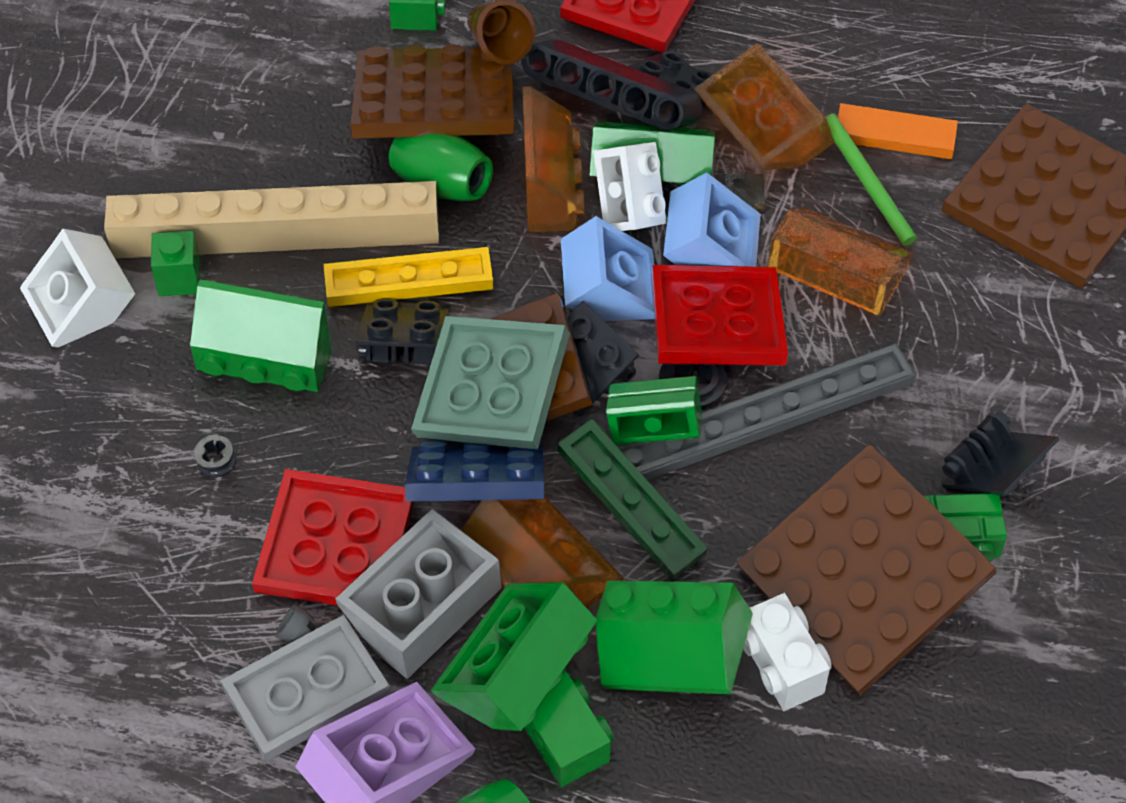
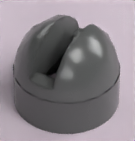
[276,604,316,643]

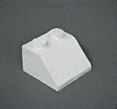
[20,229,135,347]

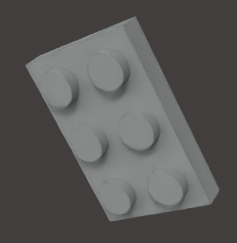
[220,614,390,762]

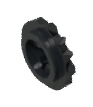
[659,364,727,411]

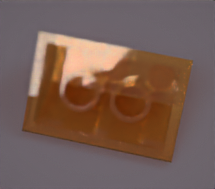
[694,43,834,170]
[522,86,584,232]
[768,207,915,316]
[461,496,624,609]

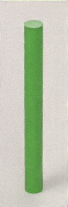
[822,114,917,246]

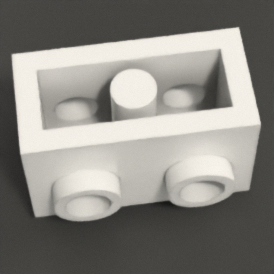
[594,142,667,231]
[743,593,831,711]

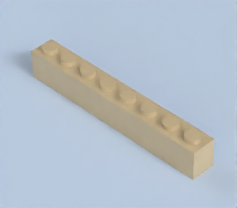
[104,181,439,259]

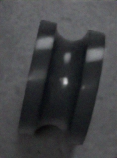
[194,434,236,478]

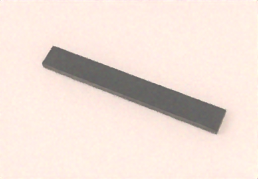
[616,343,916,480]

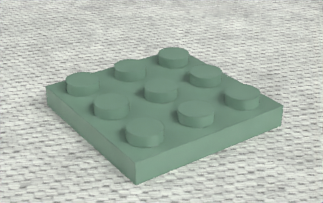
[411,316,570,450]

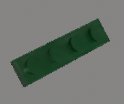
[557,419,708,581]

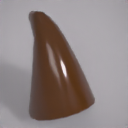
[467,0,535,65]

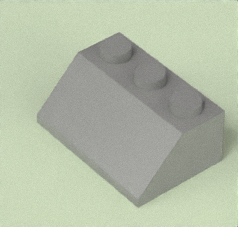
[335,509,502,679]

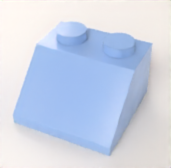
[663,173,761,267]
[561,216,654,321]

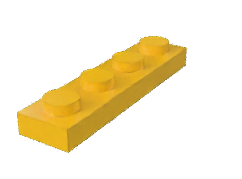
[324,247,493,307]

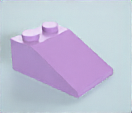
[296,682,476,803]

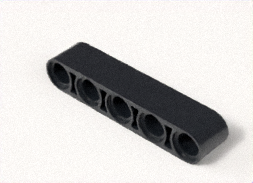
[521,39,702,131]

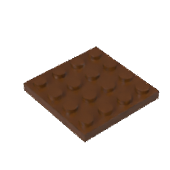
[351,44,514,139]
[942,103,1126,289]
[736,444,997,696]

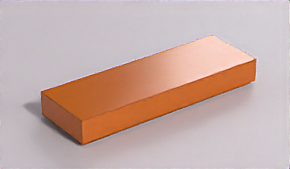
[838,103,958,159]

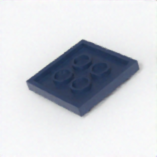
[405,440,544,501]

